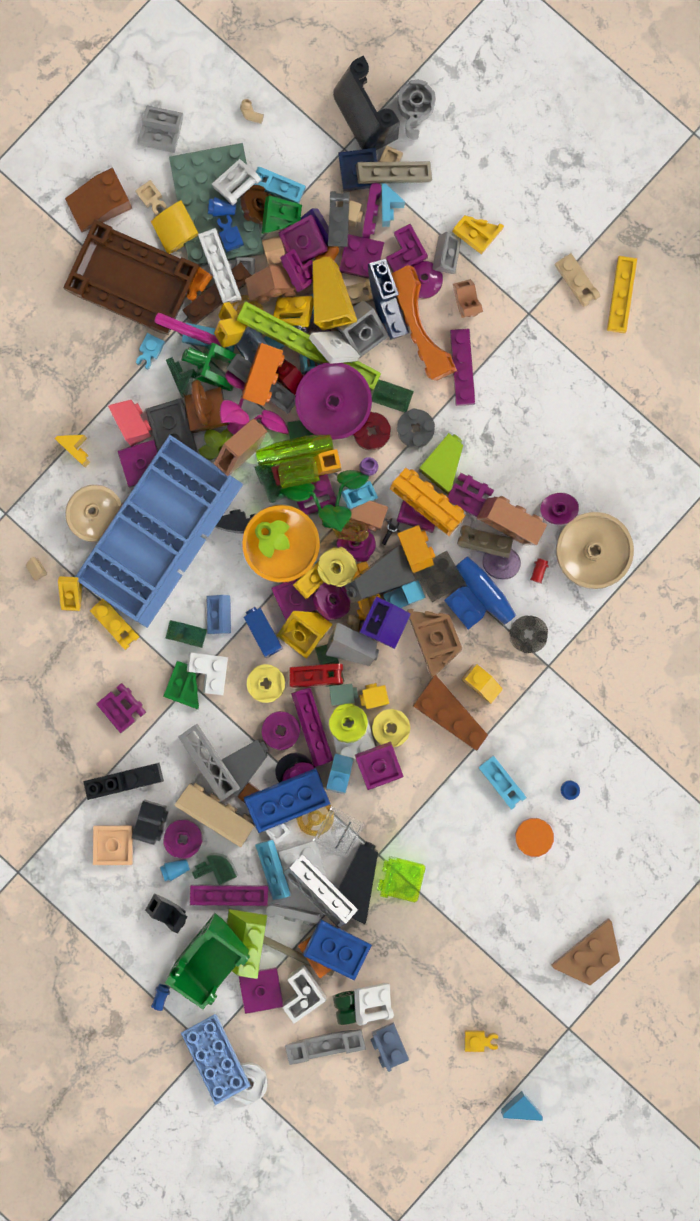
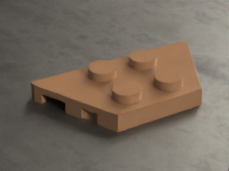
[407,609,462,678]
[551,918,620,986]

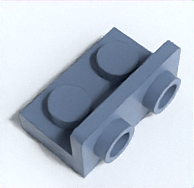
[371,1022,409,1072]

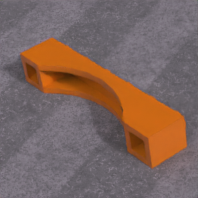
[392,265,457,381]

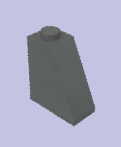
[222,739,269,796]

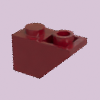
[276,359,304,395]

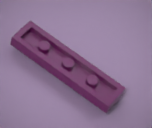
[450,329,475,406]
[291,688,333,767]
[190,885,268,906]

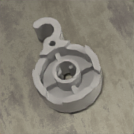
[398,79,436,140]

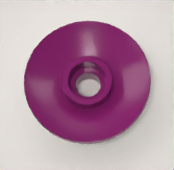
[412,261,443,298]
[540,493,579,525]

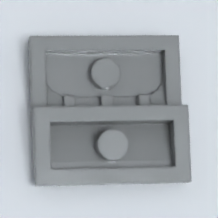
[138,105,183,153]

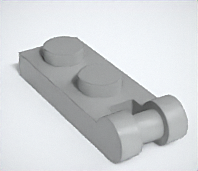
[266,903,321,926]

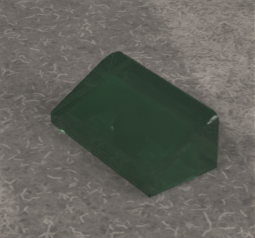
[372,379,414,413]

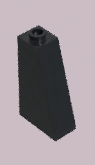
[338,841,378,924]

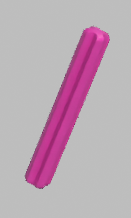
[155,313,226,349]

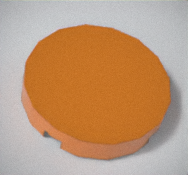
[515,818,554,857]

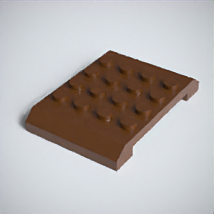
[63,219,199,335]

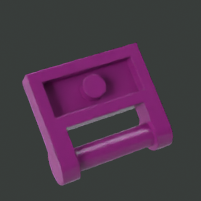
[297,474,336,515]

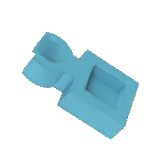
[136,333,165,370]

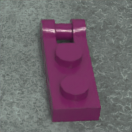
[362,183,381,239]

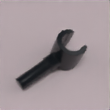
[382,518,400,545]

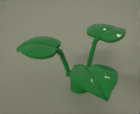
[280,470,369,532]

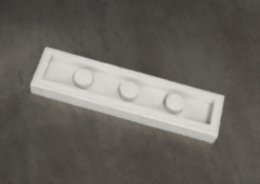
[198,228,242,304]

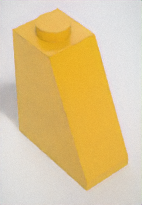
[461,664,503,704]

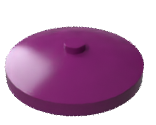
[295,362,372,440]

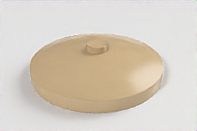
[556,512,634,589]

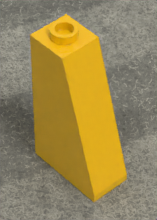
[313,256,357,331]

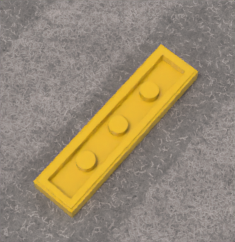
[607,256,637,333]

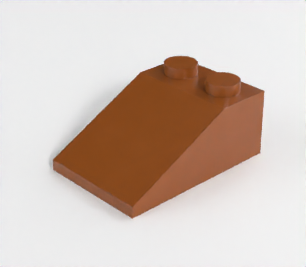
[65,167,132,232]

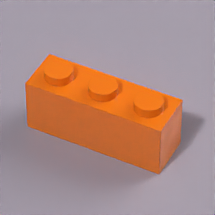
[241,343,285,406]

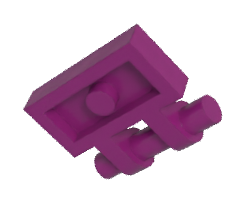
[448,473,494,517]
[96,683,146,733]

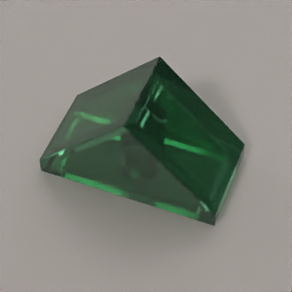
[165,620,207,648]

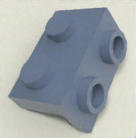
[235,326,270,363]

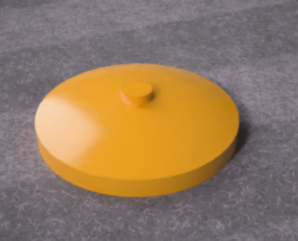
[242,505,320,582]

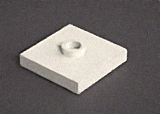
[309,331,360,364]

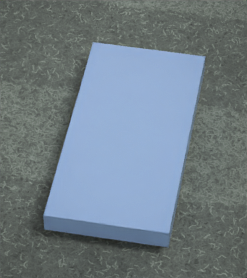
[181,1014,251,1105]

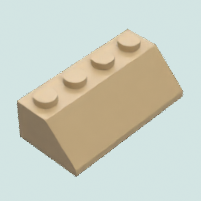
[174,783,255,847]

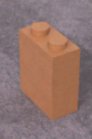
[214,418,268,476]

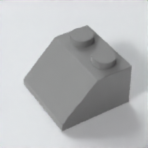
[336,300,389,358]

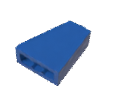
[244,607,283,658]

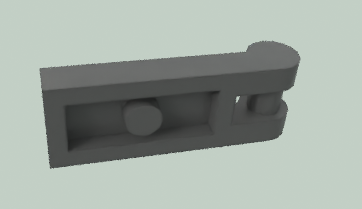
[328,191,350,247]

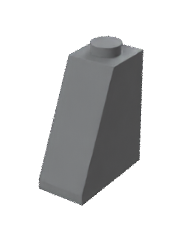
[326,623,379,666]

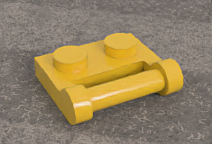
[273,296,314,327]

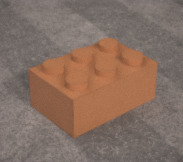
[476,496,547,546]

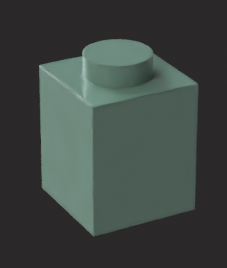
[329,684,358,706]

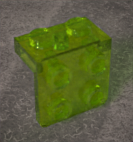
[377,856,426,902]

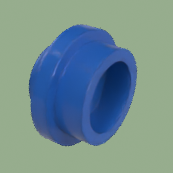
[560,780,580,800]

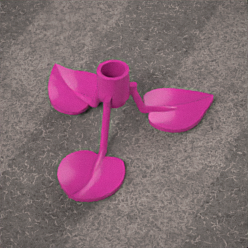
[220,370,289,435]

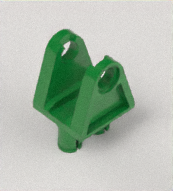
[181,343,236,391]

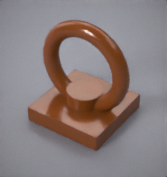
[184,380,229,433]

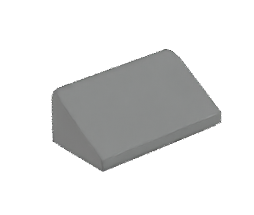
[432,232,461,274]

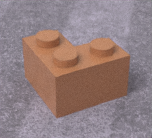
[245,265,297,304]

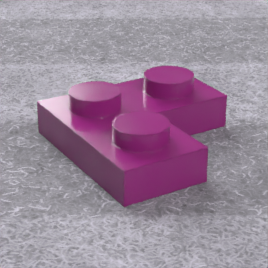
[386,223,428,272]
[280,249,313,292]

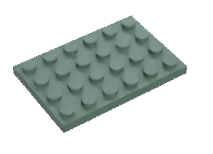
[169,143,264,266]

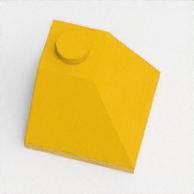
[276,611,333,659]

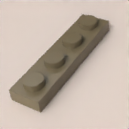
[356,161,432,184]

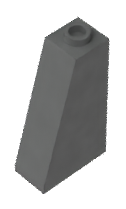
[345,545,415,603]

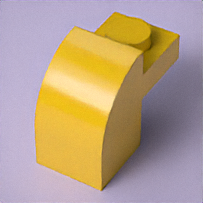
[214,302,247,348]

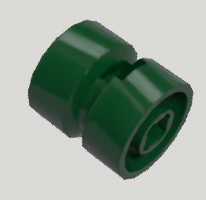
[333,991,356,1025]

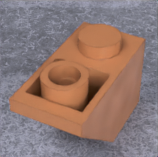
[348,501,388,532]

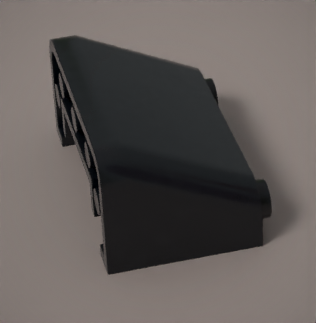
[333,55,400,150]

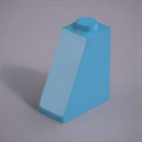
[326,754,354,794]

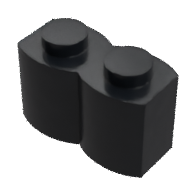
[132,800,169,845]

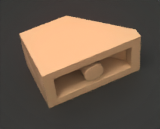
[262,236,285,266]

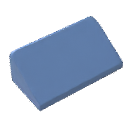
[207,595,231,634]

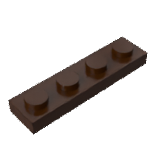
[182,262,252,325]

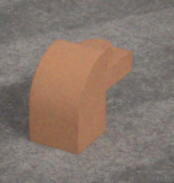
[453,279,483,318]

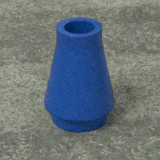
[208,197,236,217]

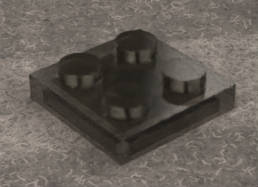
[415,551,465,602]

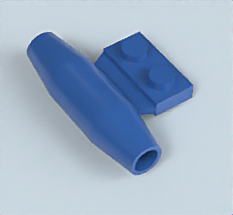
[444,556,516,630]

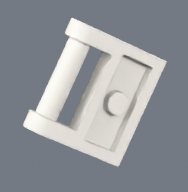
[212,159,261,205]
[354,983,394,1026]

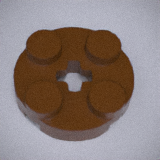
[240,185,273,224]

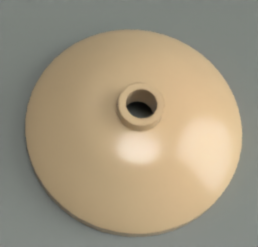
[65,485,122,542]

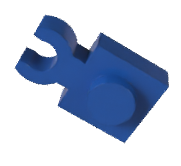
[217,215,244,252]

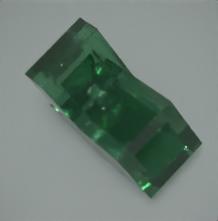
[192,853,238,885]

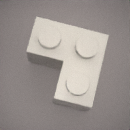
[282,964,326,1024]

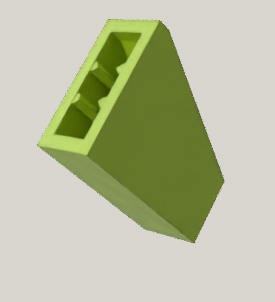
[419,433,463,495]

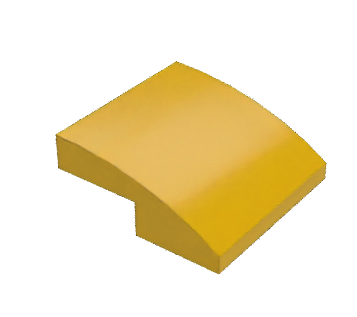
[151,200,199,254]

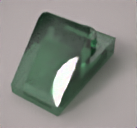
[166,357,196,398]

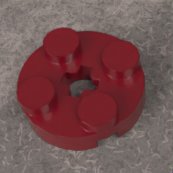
[353,411,391,450]

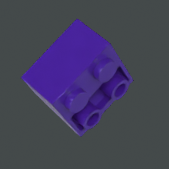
[360,597,411,649]

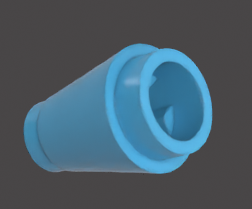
[160,859,190,882]

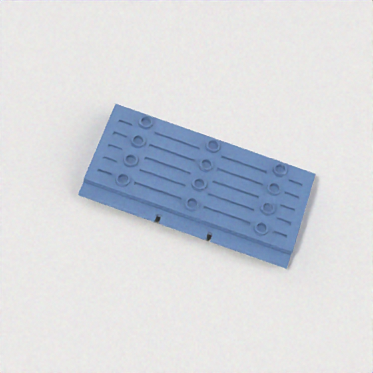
[75,434,243,628]

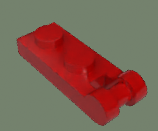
[290,664,343,688]

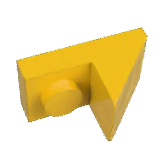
[54,435,90,467]
[58,576,82,611]

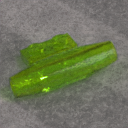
[255,434,334,489]

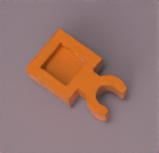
[186,267,213,301]

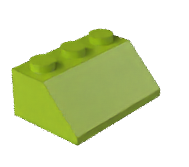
[227,909,267,979]

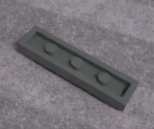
[226,353,295,414]

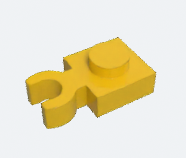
[464,1030,498,1052]

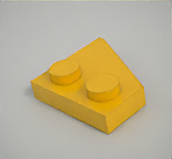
[452,215,504,255]

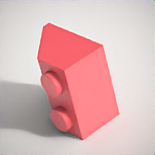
[108,400,152,447]

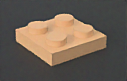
[93,825,133,865]

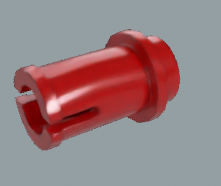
[530,558,549,584]

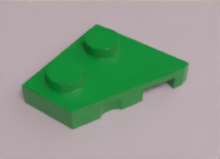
[262,196,302,234]
[163,661,199,709]

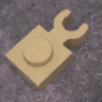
[135,180,167,216]

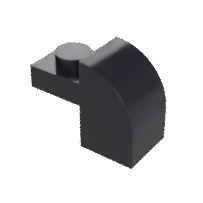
[145,893,188,934]

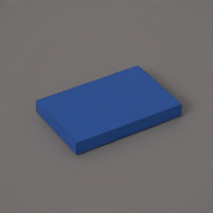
[302,919,372,981]

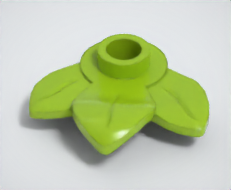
[198,428,233,460]
[255,520,290,558]

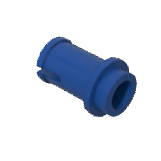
[151,984,170,1011]

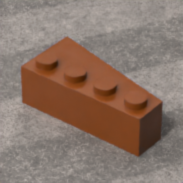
[413,675,488,751]

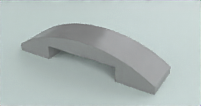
[285,1029,366,1065]

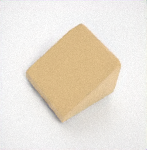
[26,557,47,581]

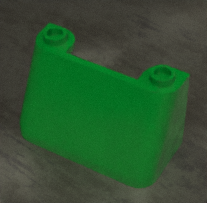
[165,913,250,1010]

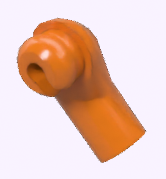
[315,246,339,260]

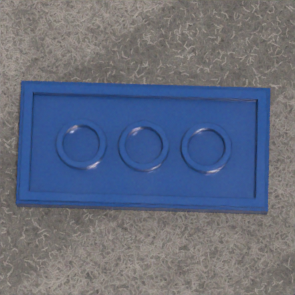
[244,768,331,833]

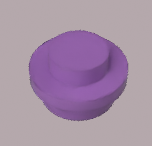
[359,457,378,476]

